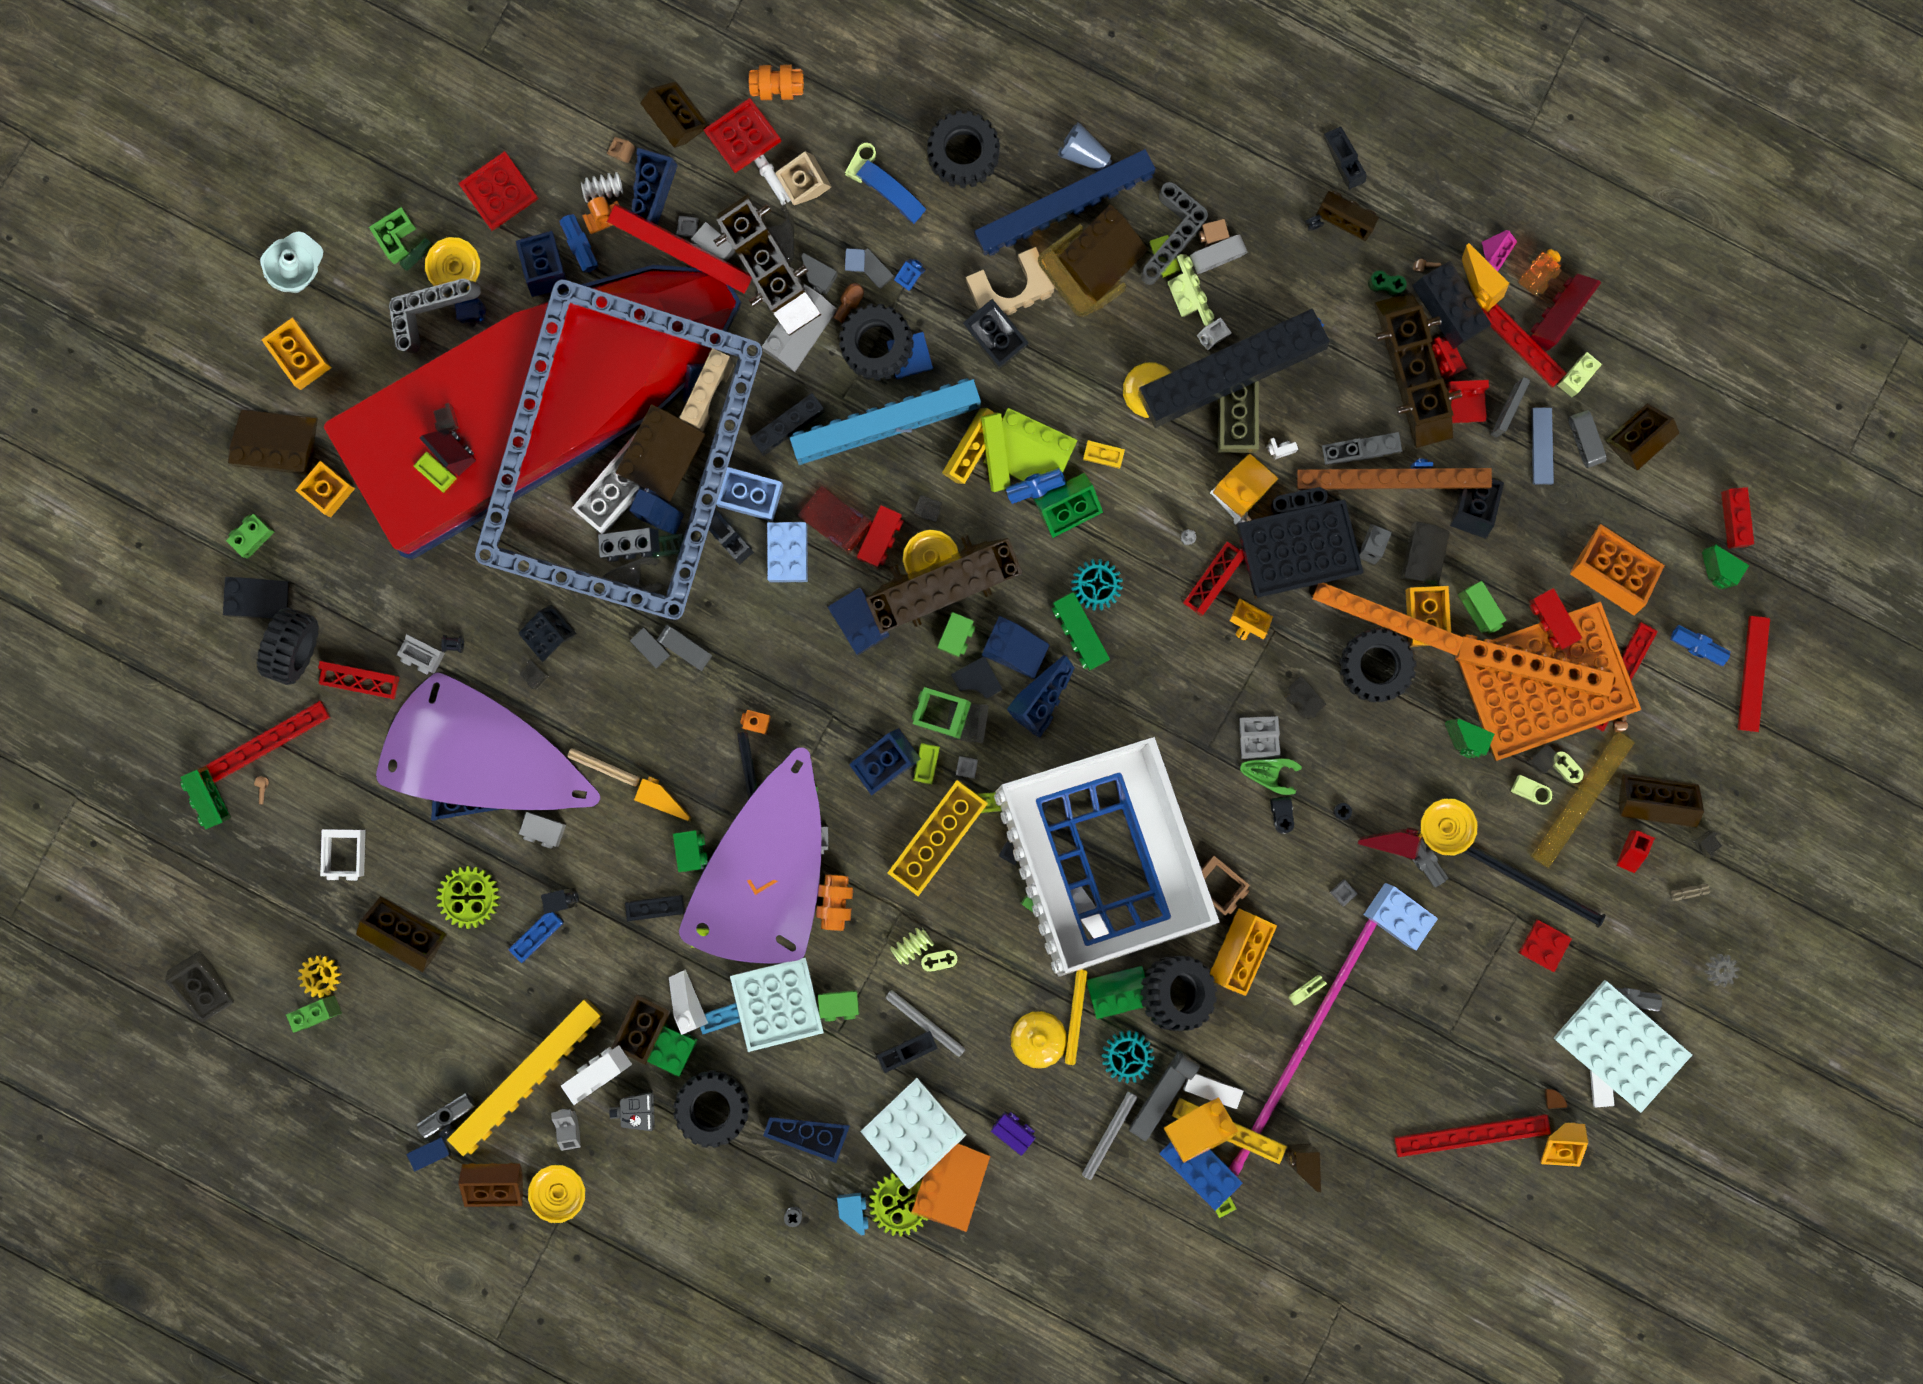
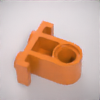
[582,197,619,234]

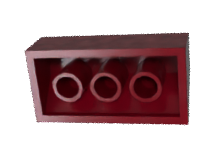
[1530,273,1601,351]

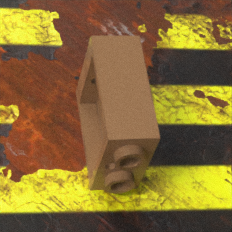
[1201,855,1250,915]

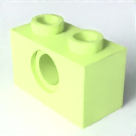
[1557,352,1602,397]

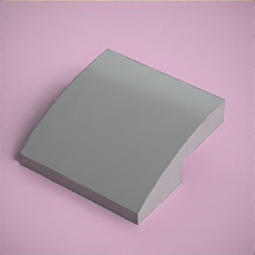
[1239,716,1280,759]

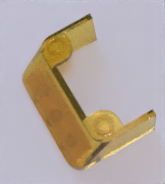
[1038,224,1126,317]

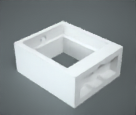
[320,829,365,880]

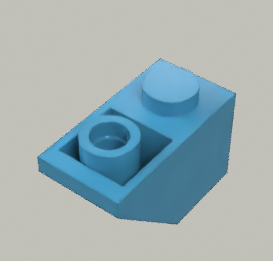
[837,1193,869,1235]

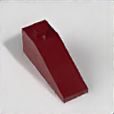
[1358,828,1423,859]

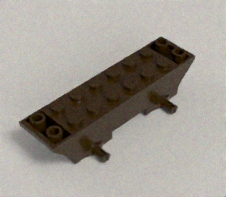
[713,194,821,336]
[1374,293,1462,448]
[865,535,1023,634]

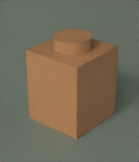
[1199,219,1229,248]

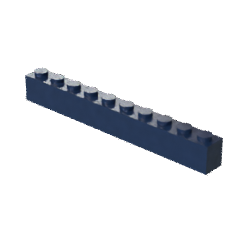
[974,149,1155,256]

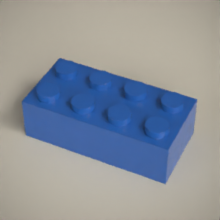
[1159,1142,1243,1211]

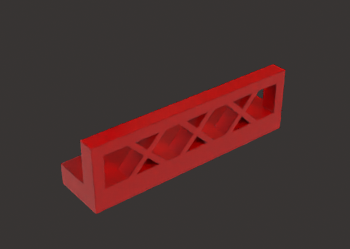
[1183,541,1244,616]
[318,661,400,699]

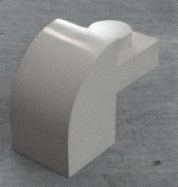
[551,1109,581,1151]

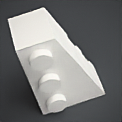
[561,1046,632,1105]

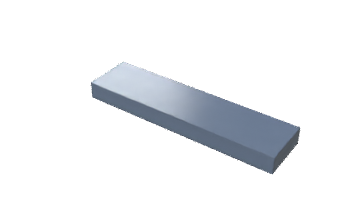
[1531,408,1554,485]

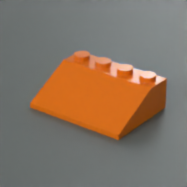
[1570,524,1665,615]
[911,1144,990,1232]

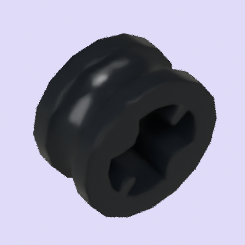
[1305,215,1324,231]
[1333,803,1352,820]
[438,1123,457,1142]

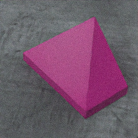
[1482,230,1517,271]

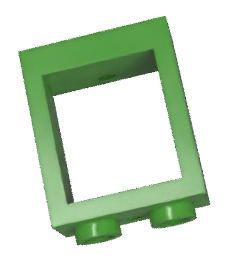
[1457,581,1506,634]
[912,687,971,739]
[286,995,342,1033]

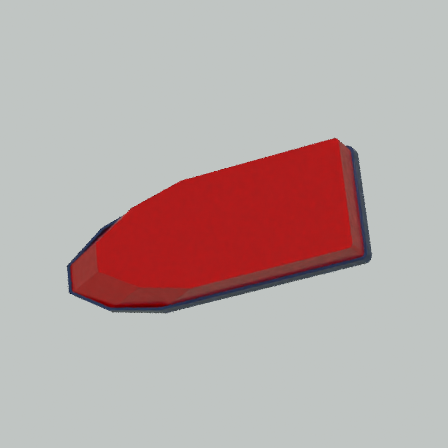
[324,265,741,559]

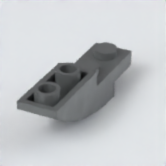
[1322,432,1402,465]

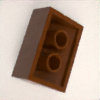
[458,1163,523,1207]

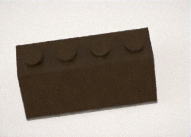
[1618,773,1704,828]
[356,896,447,973]

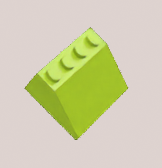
[984,408,1078,481]

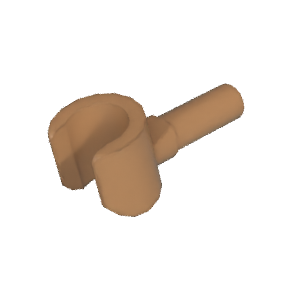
[1413,259,1441,272]
[1614,715,1628,732]
[254,776,269,804]

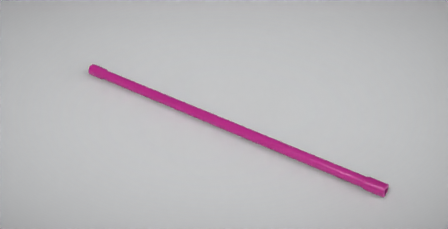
[1229,919,1377,1177]

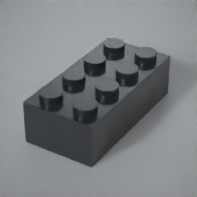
[1412,261,1492,349]

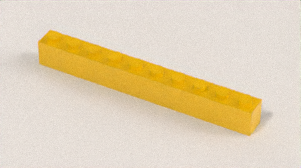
[447,998,603,1156]

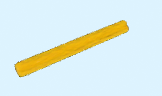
[1065,969,1087,1065]

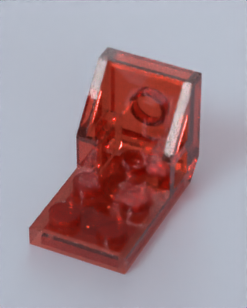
[798,486,872,555]

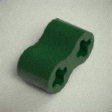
[1368,271,1407,296]

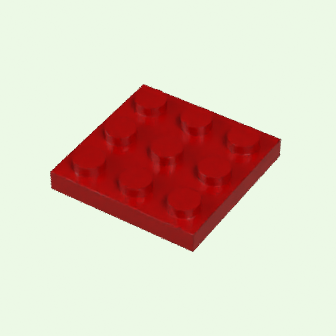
[703,98,782,173]
[458,151,539,231]

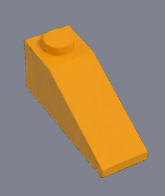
[634,777,692,821]

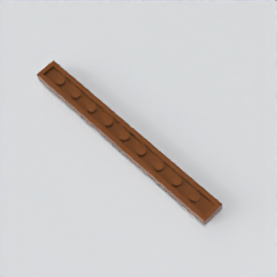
[1297,468,1492,490]

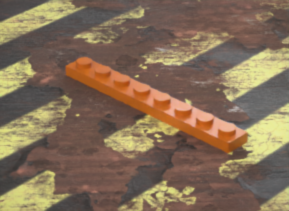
[1312,583,1464,656]

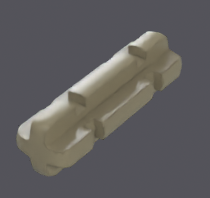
[1671,884,1710,901]

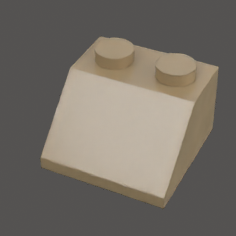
[775,151,832,205]

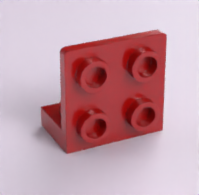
[1431,337,1467,379]
[1446,380,1489,423]

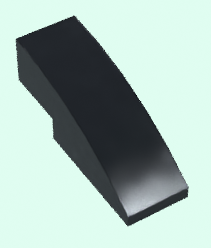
[1324,127,1367,190]
[709,510,754,565]
[875,1031,938,1073]

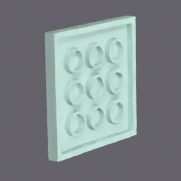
[730,957,824,1052]
[860,1078,966,1189]

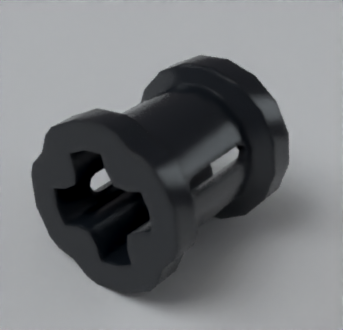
[441,635,464,653]

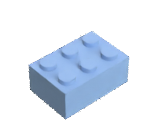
[716,467,783,522]
[767,522,808,582]
[1363,883,1438,950]

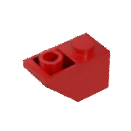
[1616,830,1655,873]

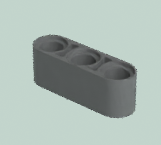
[1568,410,1606,468]
[656,625,713,671]

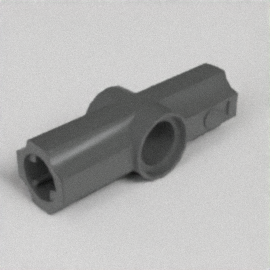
[1412,839,1449,888]
[1615,988,1662,1011]
[416,1092,476,1138]

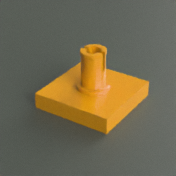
[1230,599,1273,640]

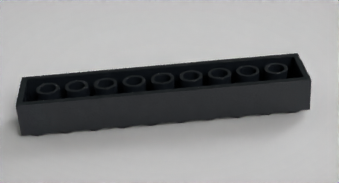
[1138,308,1330,428]

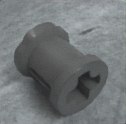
[784,1207,802,1227]

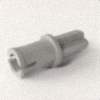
[1181,529,1196,545]

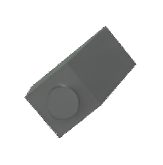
[802,253,838,295]

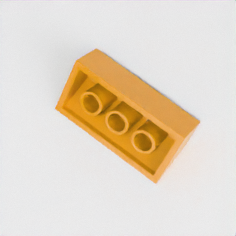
[1210,909,1277,996]

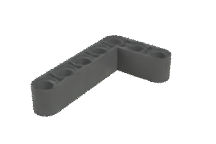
[1141,182,1208,285]
[389,279,481,354]
[1129,1051,1200,1141]

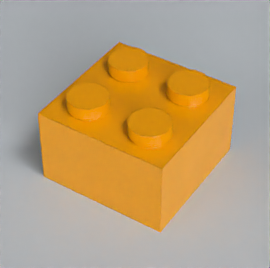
[295,461,355,517]

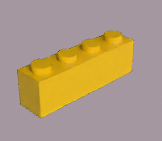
[942,408,1003,484]

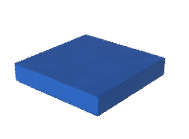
[886,332,933,379]

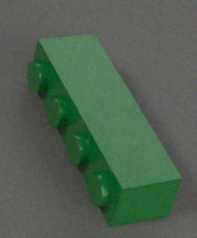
[1051,592,1110,671]

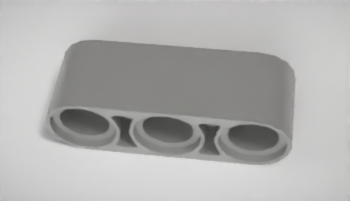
[1190,235,1248,274]

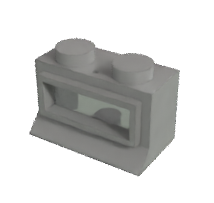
[397,634,445,674]

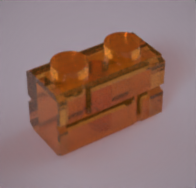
[1518,250,1562,296]

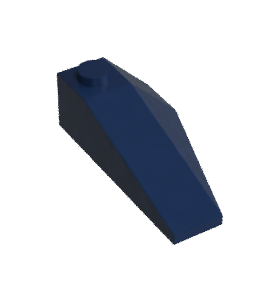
[1007,655,1075,738]

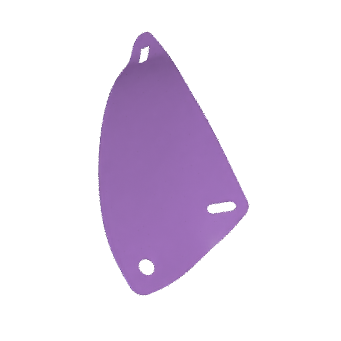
[376,673,600,810]
[679,748,821,963]

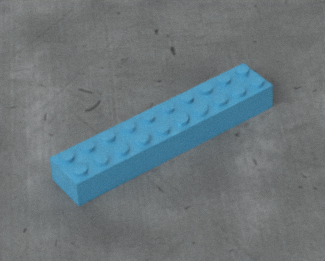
[790,378,981,465]

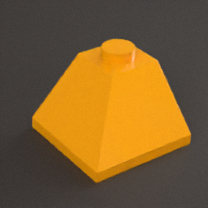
[1541,1123,1588,1167]

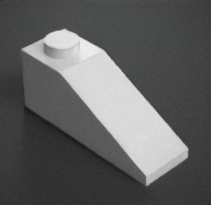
[1070,887,1109,938]
[669,970,708,1035]

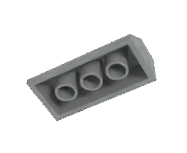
[762,284,837,372]

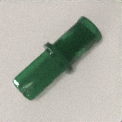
[400,237,433,271]

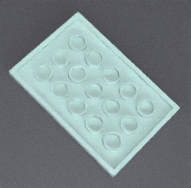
[1554,980,1692,1113]

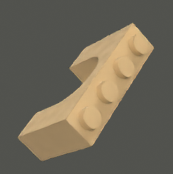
[966,247,1054,315]
[680,348,734,432]

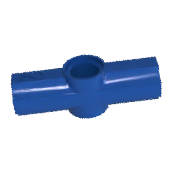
[559,214,598,273]
[1006,468,1066,504]
[1670,625,1731,666]

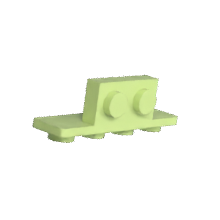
[1168,254,1214,326]

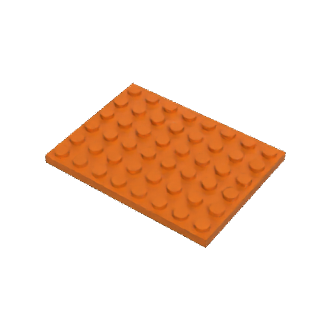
[1458,602,1641,761]

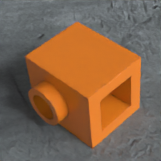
[740,710,771,734]

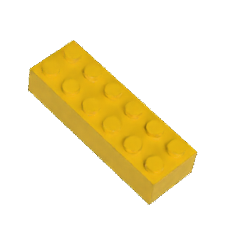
[888,780,989,896]

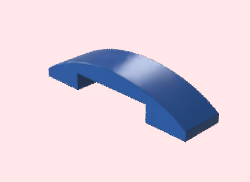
[856,160,926,224]

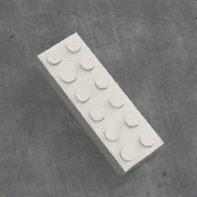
[572,432,643,534]

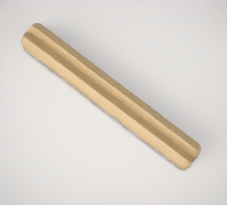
[568,748,640,787]

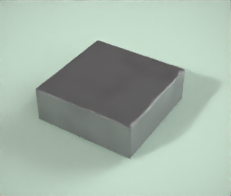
[677,216,699,238]
[956,756,978,779]
[1330,879,1357,907]

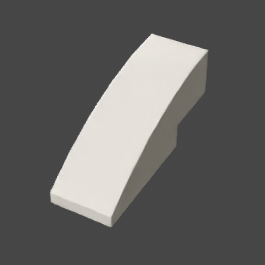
[1183,1073,1243,1109]

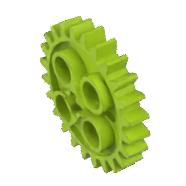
[436,866,501,929]
[868,1173,928,1237]

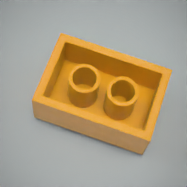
[262,317,332,390]
[1406,586,1451,647]

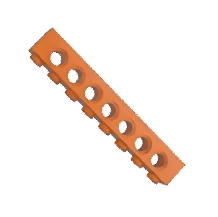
[1454,634,1615,698]

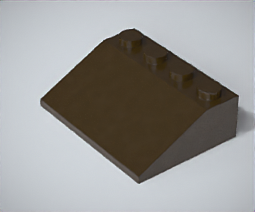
[1056,204,1149,302]
[615,404,706,502]
[228,410,318,475]

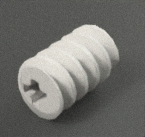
[581,172,623,203]

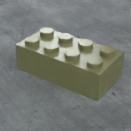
[1218,381,1259,453]

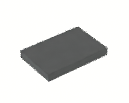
[1490,377,1530,438]

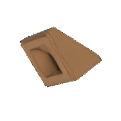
[607,137,636,163]

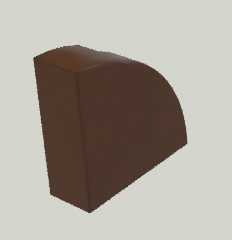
[1545,1089,1567,1109]

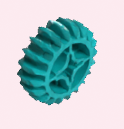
[1071,559,1123,611]
[1102,1030,1154,1083]

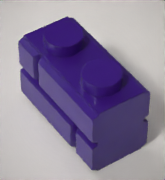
[991,1112,1036,1156]

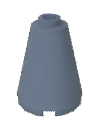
[1058,122,1112,171]

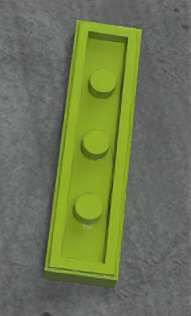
[981,413,1011,492]

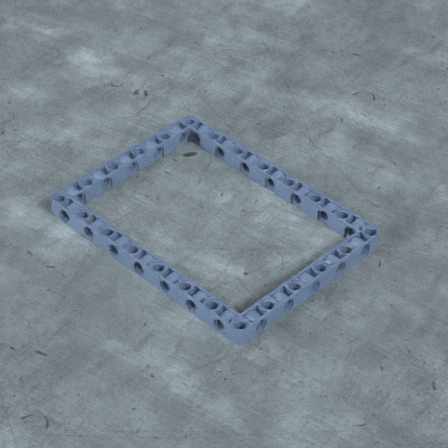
[475,280,762,620]

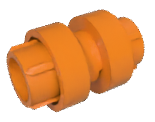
[749,65,804,101]
[816,874,853,931]

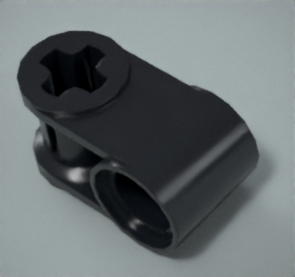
[1270,796,1294,834]

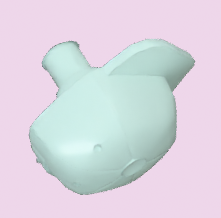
[260,232,323,293]

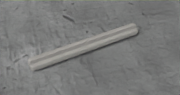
[886,990,965,1057]
[1082,1092,1137,1180]

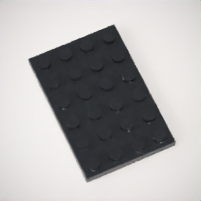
[1236,499,1364,599]

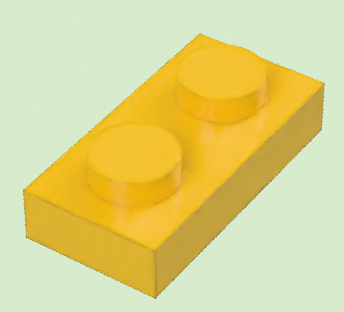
[1083,440,1125,469]

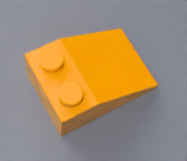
[1462,243,1509,311]
[1213,454,1279,518]
[1164,1097,1239,1163]

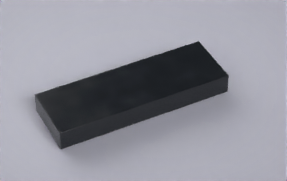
[625,895,685,922]

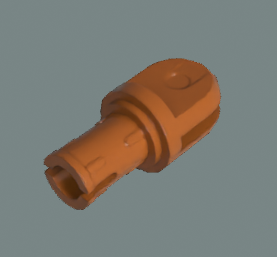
[833,283,864,323]

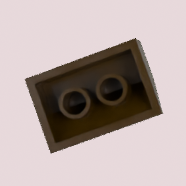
[640,81,709,148]
[1315,191,1379,242]
[1605,403,1679,471]
[611,994,671,1065]
[1285,1144,1321,1192]

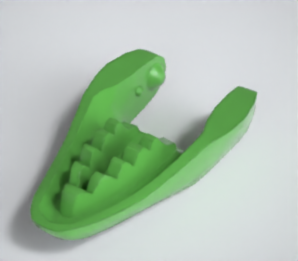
[1240,759,1302,795]

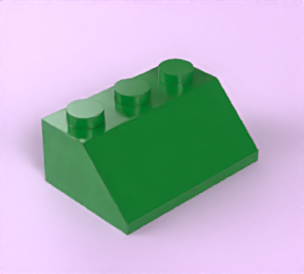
[1034,473,1103,538]
[1445,719,1495,759]
[180,766,231,830]
[1086,966,1146,1019]

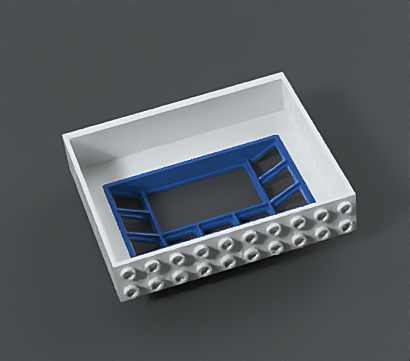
[994,737,1219,977]

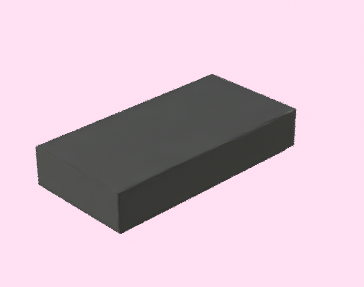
[864,248,894,289]
[630,628,670,669]

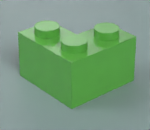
[369,207,416,264]

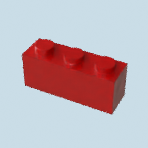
[1721,487,1754,549]
[857,505,904,568]
[1529,588,1582,651]

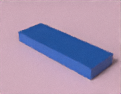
[508,912,564,963]

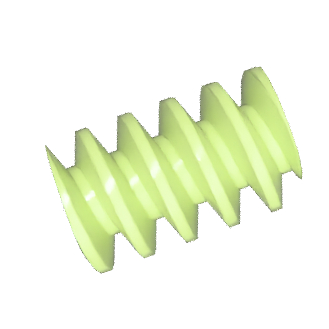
[890,927,934,966]

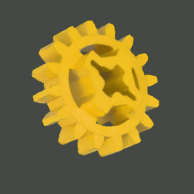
[298,955,342,998]

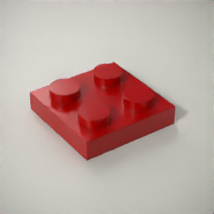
[1519,920,1572,972]

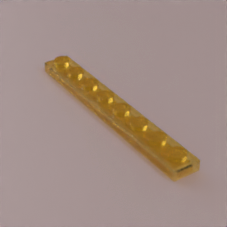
[1531,732,1635,868]

